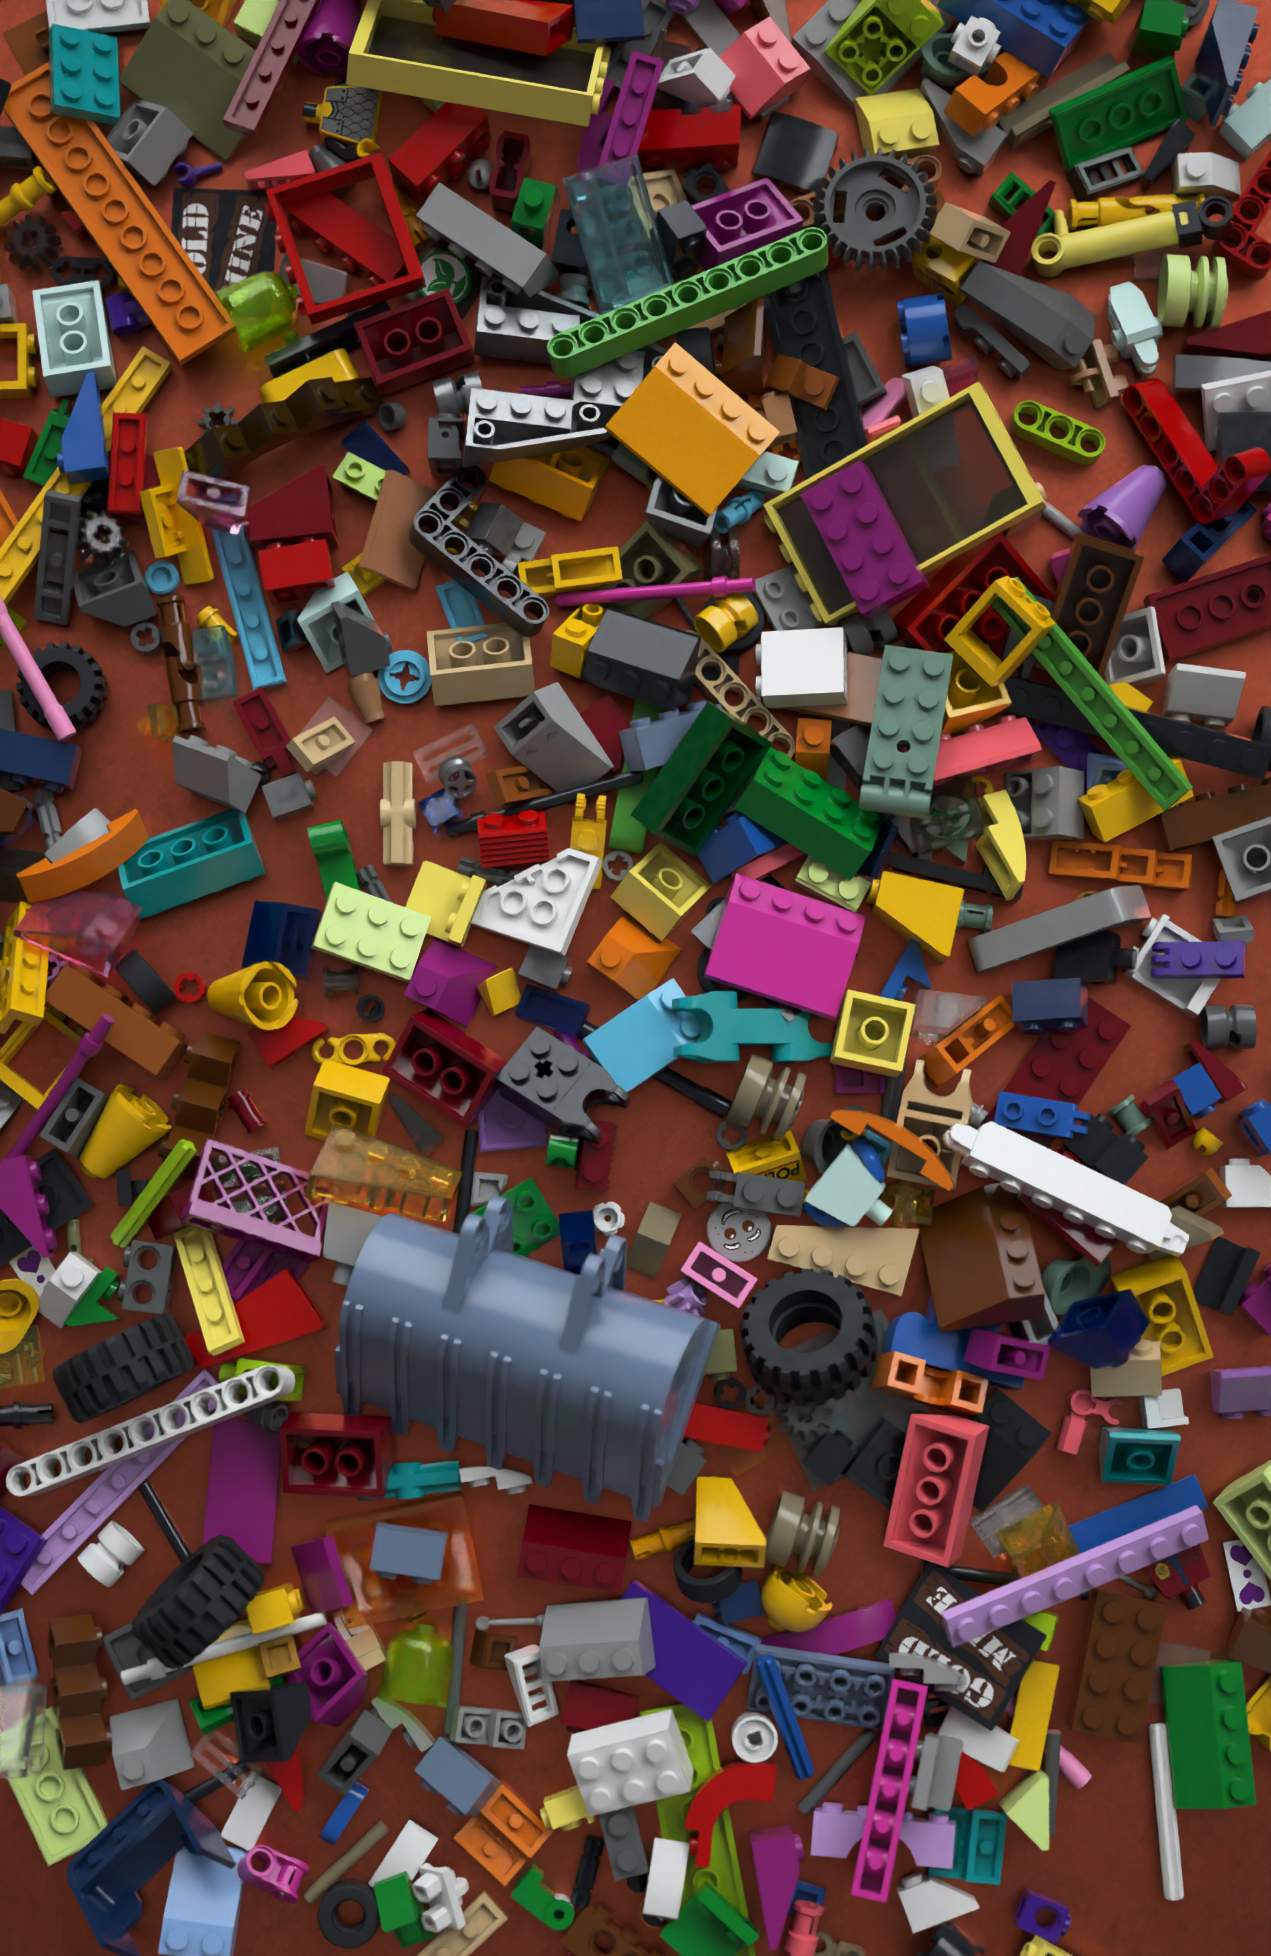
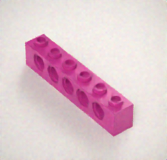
[851,1679,928,1903]

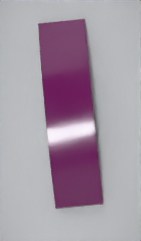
[760,1598,897,1655]

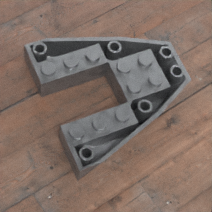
[462,276,668,468]

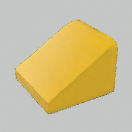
[477,967,522,1017]

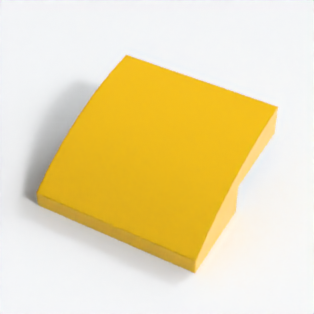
[193,1618,271,1710]

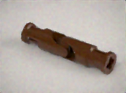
[155,595,207,734]

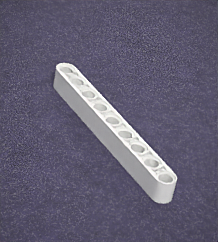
[6,1365,295,1496]

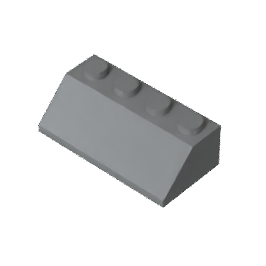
[416,182,560,297]

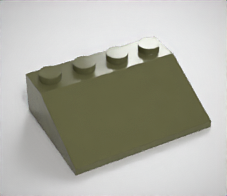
[119,0,285,162]

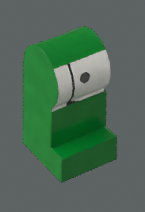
[545,1132,581,1171]
[511,1863,574,1931]

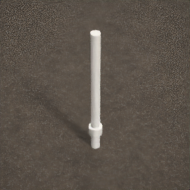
[121,1612,328,1685]

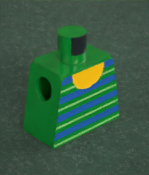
[511,177,560,252]

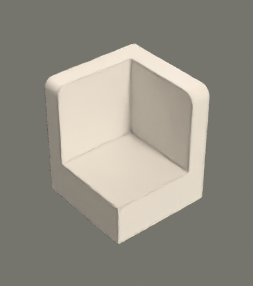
[1139,1389,1189,1429]

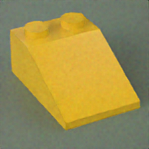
[1110,1254,1214,1376]

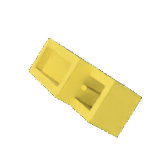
[974,790,1026,901]

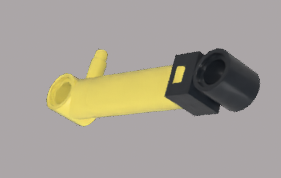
[1031,195,1233,277]

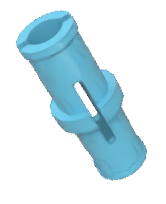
[713,489,765,533]

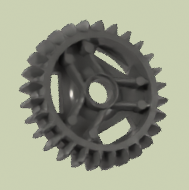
[813,147,938,274]

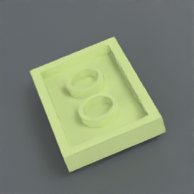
[311,882,431,983]

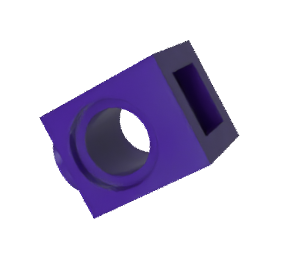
[1013,1888,1072,1943]

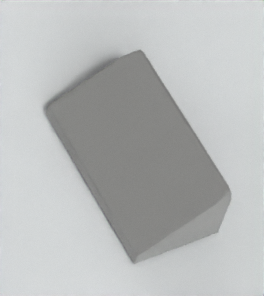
[275,254,350,305]

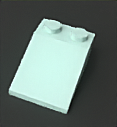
[33,280,117,398]

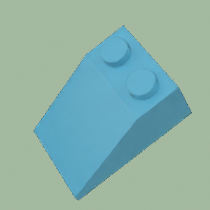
[582,978,701,1093]

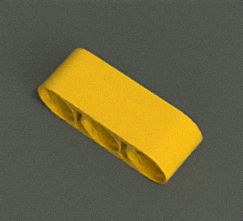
[258,349,360,403]

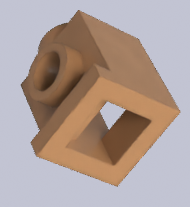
[756,392,798,447]

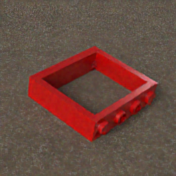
[264,152,426,325]

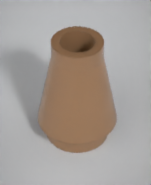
[347,671,385,724]

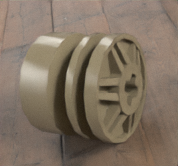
[726,1053,807,1142]
[765,1491,840,1578]

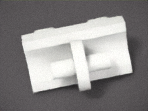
[412,1863,469,1933]

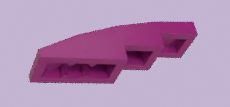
[577,77,615,206]

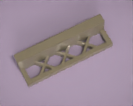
[996,52,1130,150]

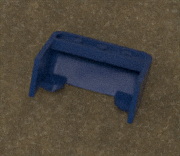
[67,1780,237,1956]

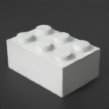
[567,1709,693,1816]

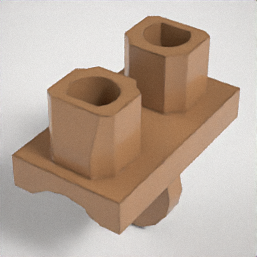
[1070,339,1129,409]

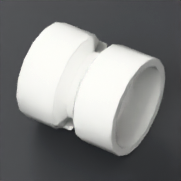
[77,1520,144,1588]
[731,1711,778,1763]

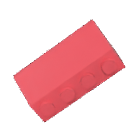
[898,715,1042,790]
[883,1414,989,1567]

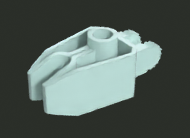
[1108,281,1163,376]

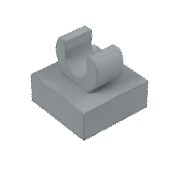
[1212,915,1254,952]

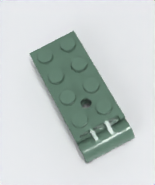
[859,645,953,820]

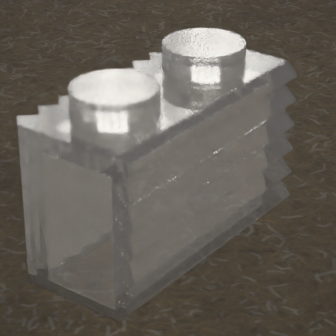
[969,1484,1051,1560]

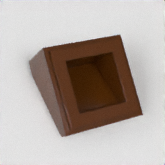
[470,1629,517,1671]

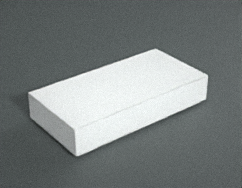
[221,1771,282,1851]

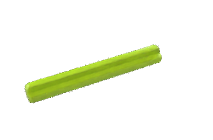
[110,1139,197,1248]

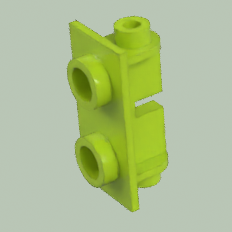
[332,452,386,502]

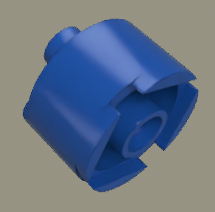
[897,293,952,366]

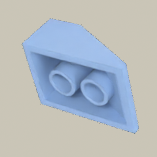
[158,1845,248,1956]

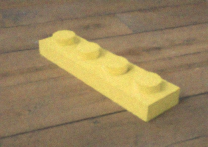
[173,1225,245,1356]

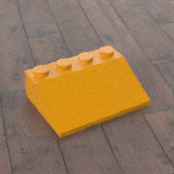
[604,342,780,517]

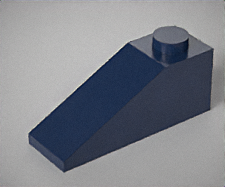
[1161,500,1258,582]

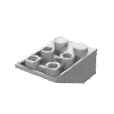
[493,682,614,792]

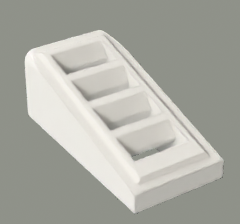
[504,1644,560,1727]

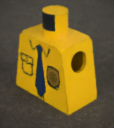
[911,234,976,307]

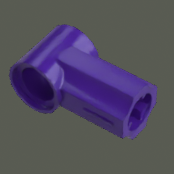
[105,292,152,335]

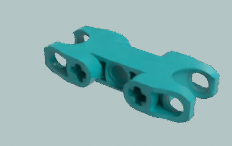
[672,991,833,1063]

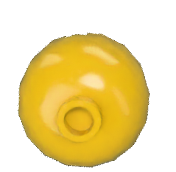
[761,1565,832,1632]

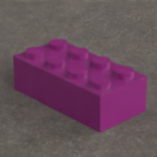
[800,460,930,619]

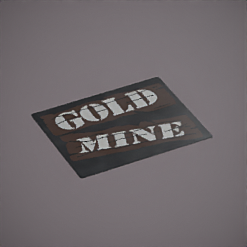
[171,188,276,319]
[875,1562,1046,1731]

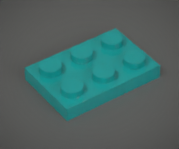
[49,23,120,126]

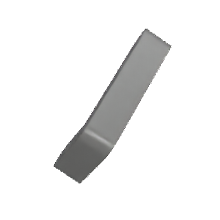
[967,885,1152,973]

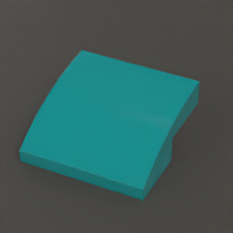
[925,1805,1007,1885]

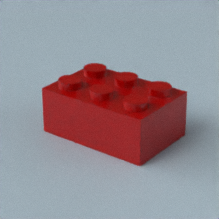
[388,102,491,208]

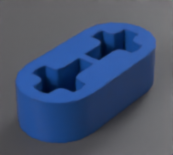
[318,1781,369,1846]

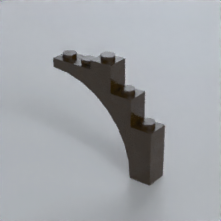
[184,377,384,495]

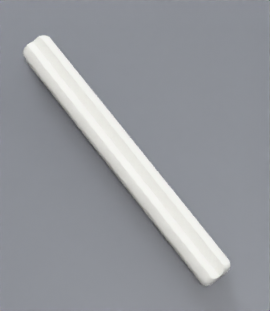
[1149,1723,1184,1901]

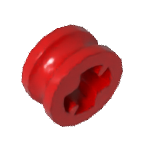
[174,972,207,1004]

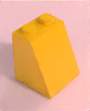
[867,871,964,963]

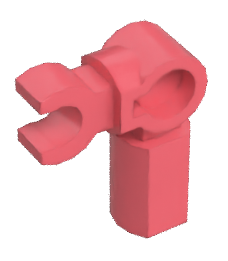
[1056,1389,1125,1456]

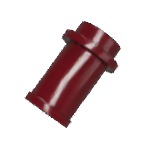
[227,1088,267,1134]

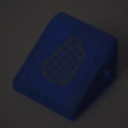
[418,788,464,832]

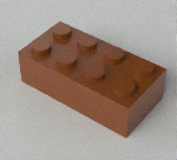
[45,964,188,1080]

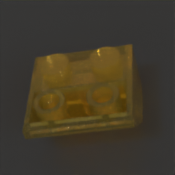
[995,1501,1081,1581]

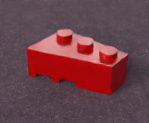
[638,104,741,170]

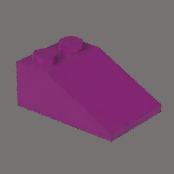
[692,177,804,271]
[749,1825,805,1951]

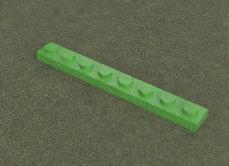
[992,577,1193,811]

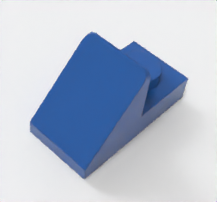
[879,939,931,1001]

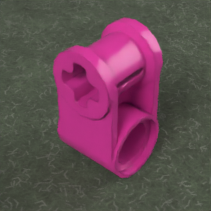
[237,1845,310,1903]

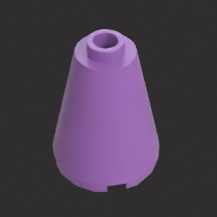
[1078,465,1166,549]

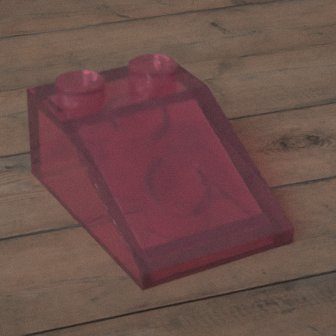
[13,891,143,977]

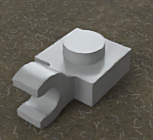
[502,522,546,575]

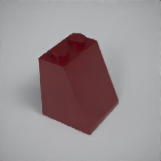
[242,465,338,557]

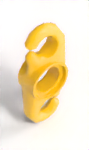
[311,1033,396,1066]

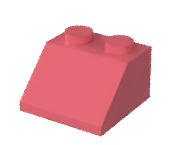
[719,17,810,119]

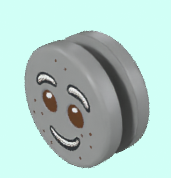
[707,1203,771,1262]

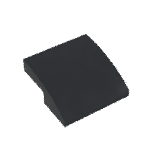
[751,111,839,194]

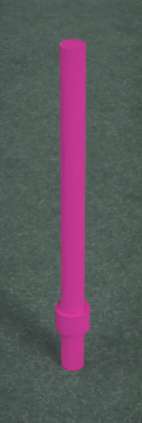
[556,576,756,607]

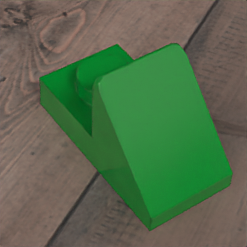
[64,1266,123,1327]
[374,1871,435,1949]

